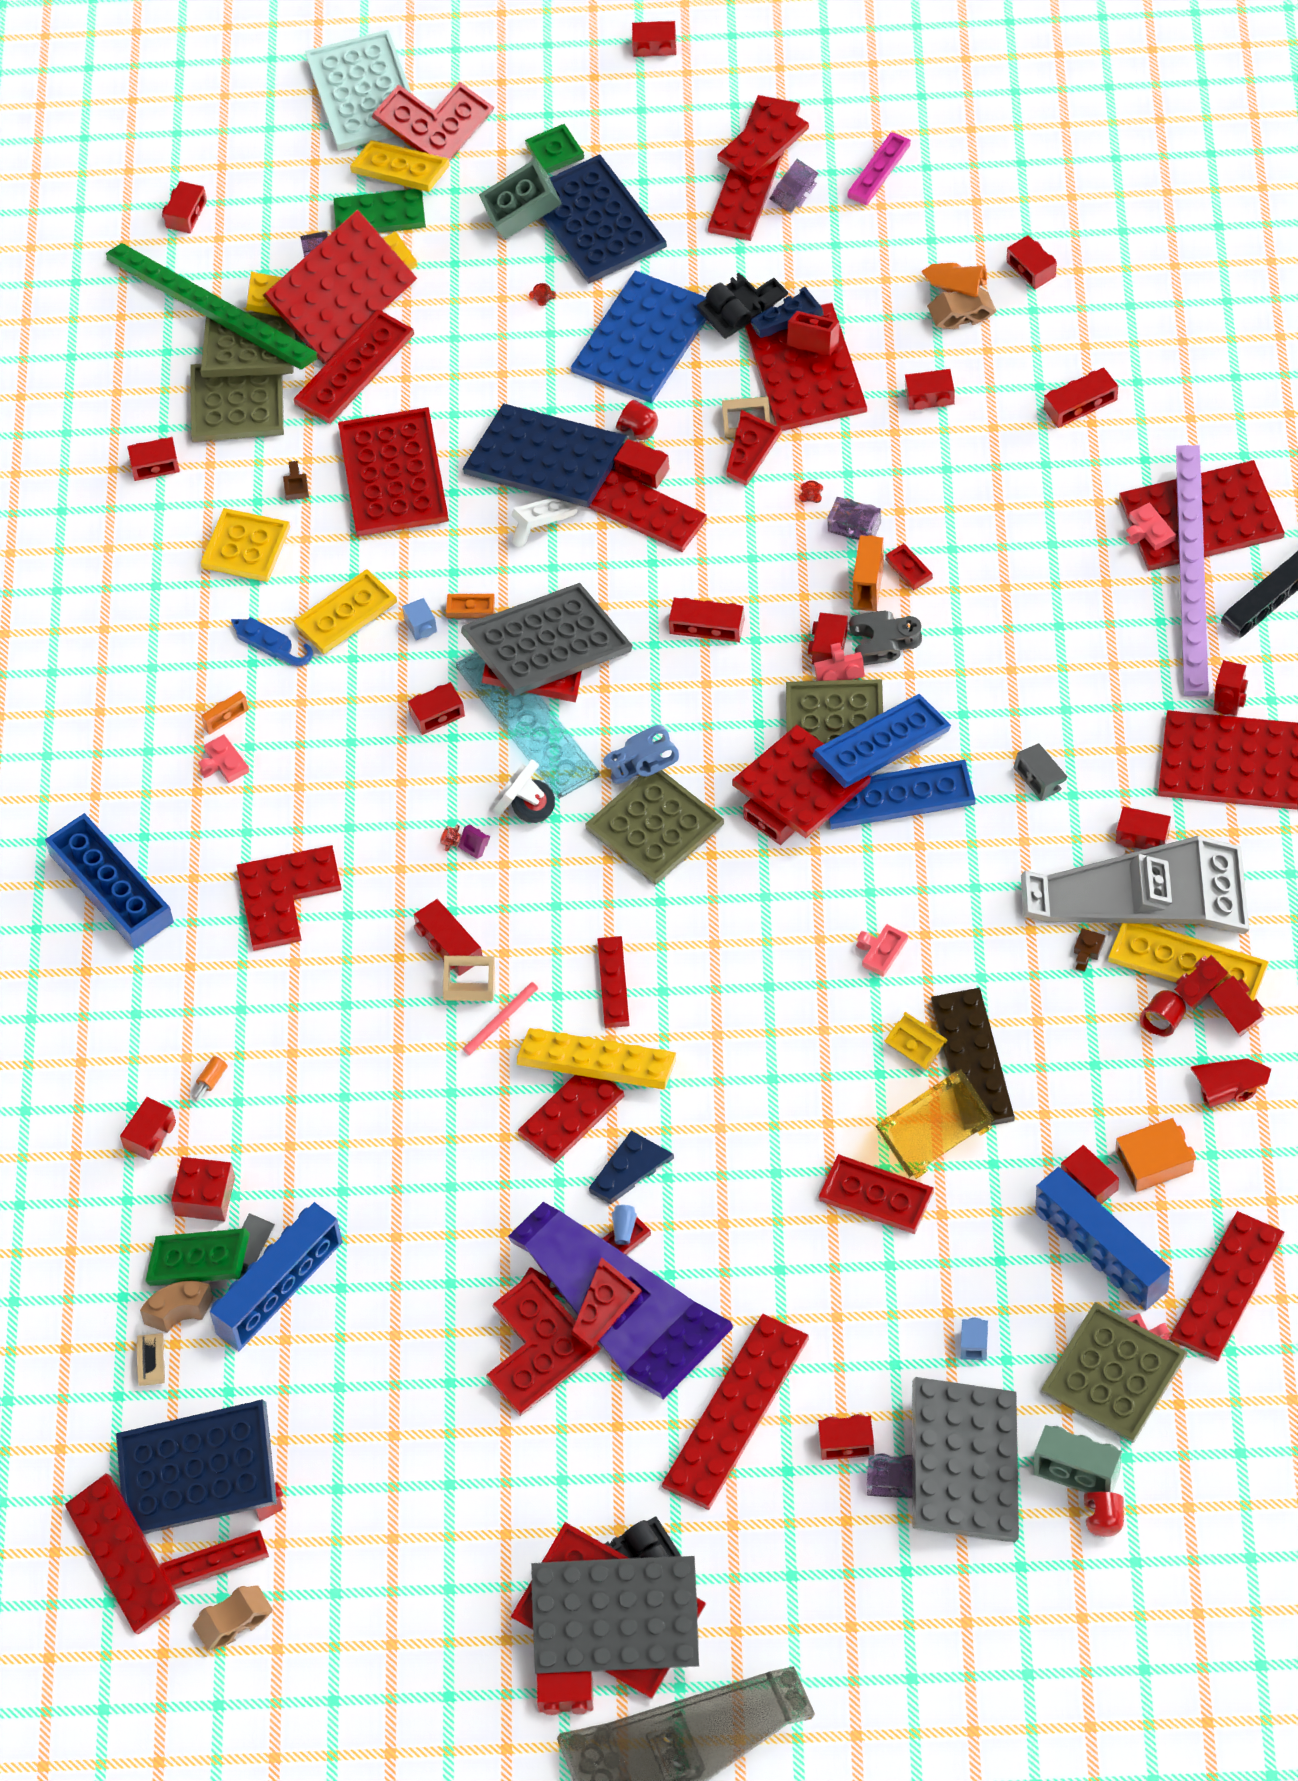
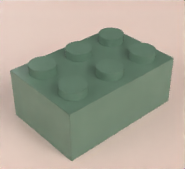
[479,159,562,240]
[1033,1424,1122,1493]

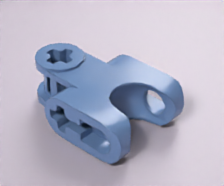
[603,725,679,784]

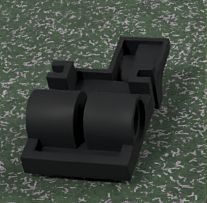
[697,273,788,340]
[605,1516,681,1559]

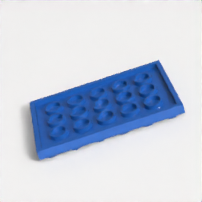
[571,270,707,403]

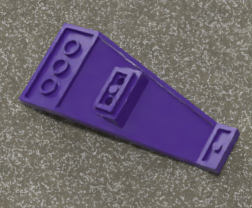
[508,1201,734,1400]

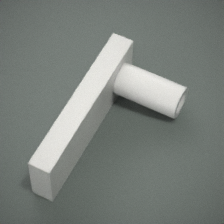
[511,498,578,547]

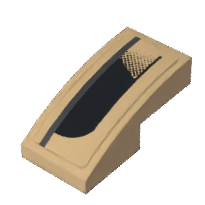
[137,1333,165,1386]

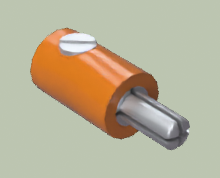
[192,1056,228,1101]

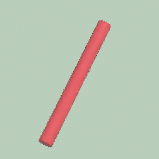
[463,982,538,1055]

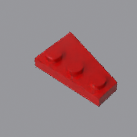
[726,409,782,486]
[571,1257,642,1350]

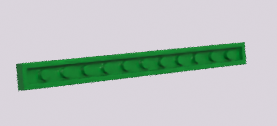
[106,243,317,370]

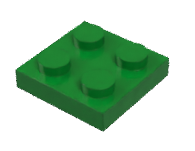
[525,123,585,174]

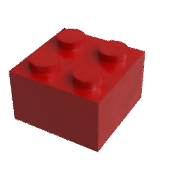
[171,1157,235,1222]

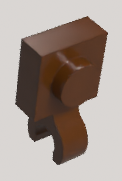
[283,460,309,501]
[1074,928,1106,972]

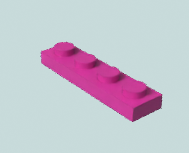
[847,132,911,206]

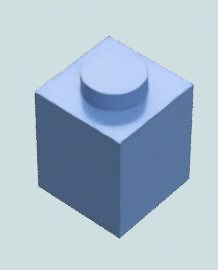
[402,598,437,641]
[961,1317,988,1360]

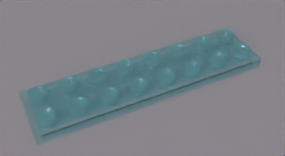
[456,652,600,799]

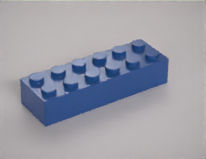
[45,813,174,950]
[1035,1166,1171,1311]
[209,1202,343,1352]

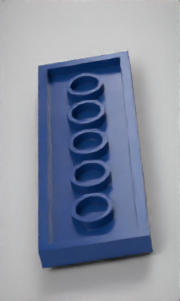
[812,693,951,788]
[828,759,976,830]

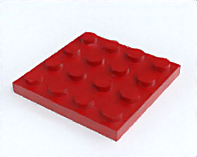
[732,725,871,839]

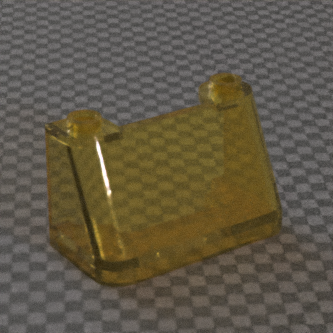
[873,1069,995,1179]

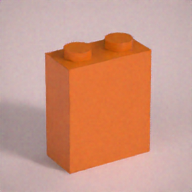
[853,535,884,612]
[1115,1118,1196,1192]

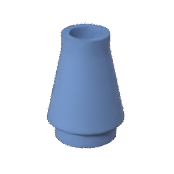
[611,1205,637,1245]

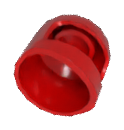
[615,400,659,440]
[1140,990,1186,1037]
[1084,1492,1124,1537]

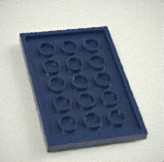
[540,154,667,284]
[463,403,628,508]
[116,1399,277,1534]

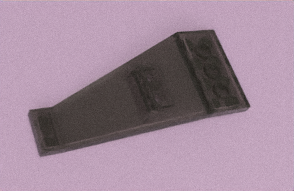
[556,1666,815,1781]

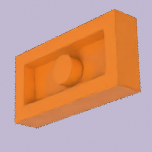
[446,593,495,618]
[201,690,249,735]

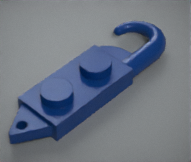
[231,617,313,666]

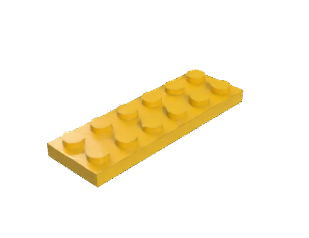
[1108,923,1269,1001]
[517,1028,676,1090]

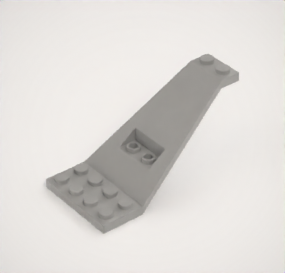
[1021,836,1250,935]

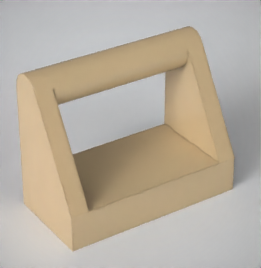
[722,397,770,438]
[443,956,496,1001]

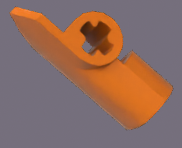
[921,263,987,297]

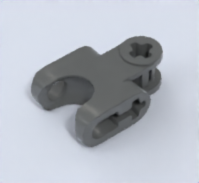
[848,610,922,665]

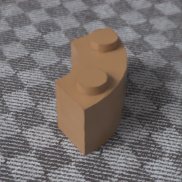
[927,287,997,329]
[140,1281,214,1333]
[192,1585,274,1651]

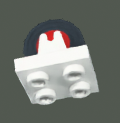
[492,759,555,823]

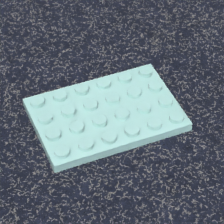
[305,29,412,151]

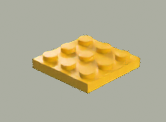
[200,508,290,582]

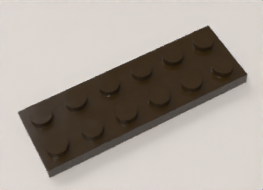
[931,987,1015,1131]

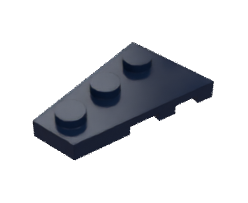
[751,286,824,338]
[589,1130,674,1204]

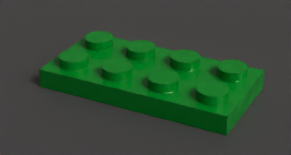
[333,189,426,233]
[145,1228,250,1286]

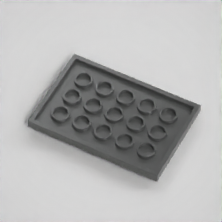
[461,582,633,697]
[912,1377,1019,1543]
[531,1556,700,1674]

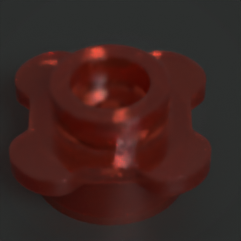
[529,283,556,306]
[799,480,824,503]
[440,824,461,852]

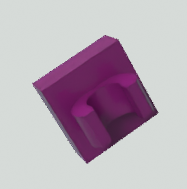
[458,824,490,859]

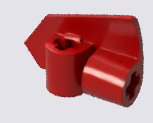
[1190,1058,1272,1108]

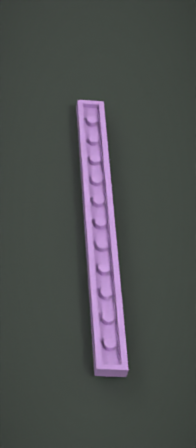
[1176,445,1209,696]

